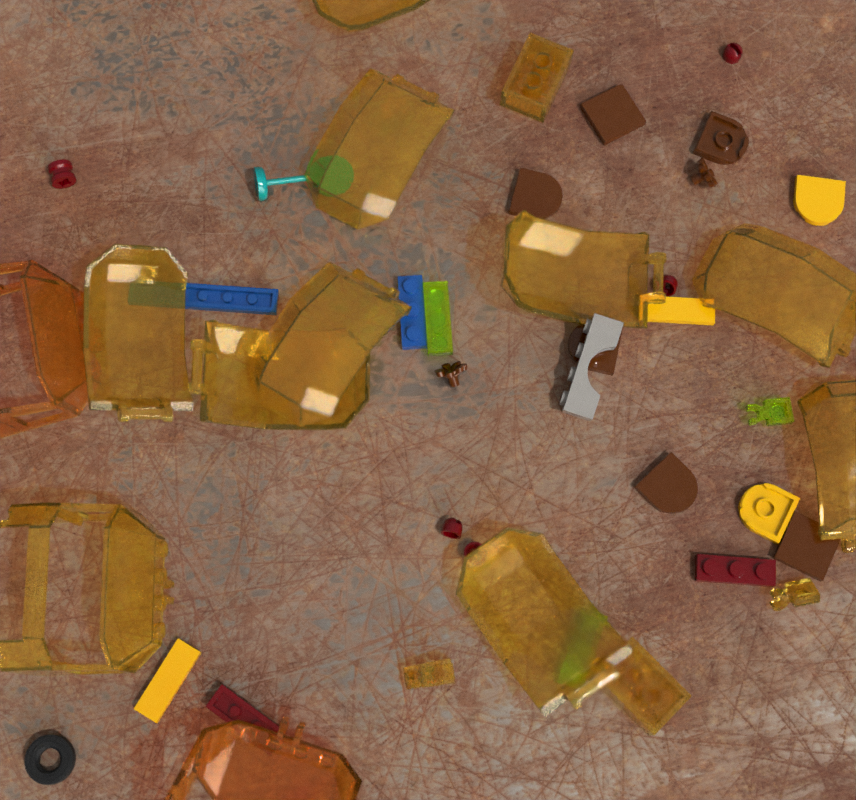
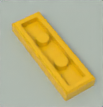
[639,295,715,326]
[134,638,202,723]

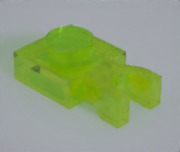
[745,397,794,426]

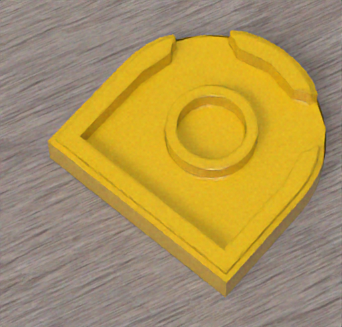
[793,175,846,226]
[738,483,800,544]

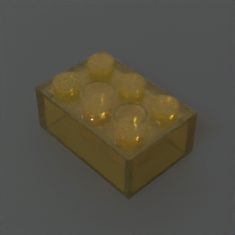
[500,33,574,123]
[591,636,692,736]

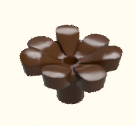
[691,157,718,188]
[435,361,467,387]

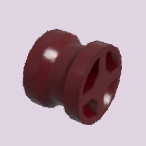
[47,159,76,189]

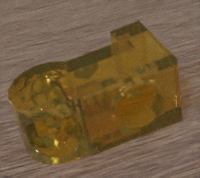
[403,658,456,690]

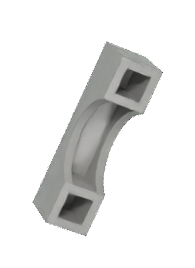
[559,313,624,421]

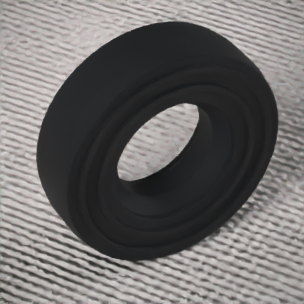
[24,734,76,785]

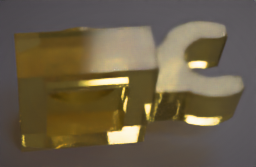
[770,578,820,611]

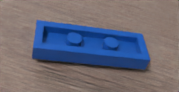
[398,275,427,350]

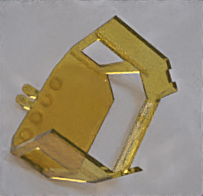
[0,502,174,676]

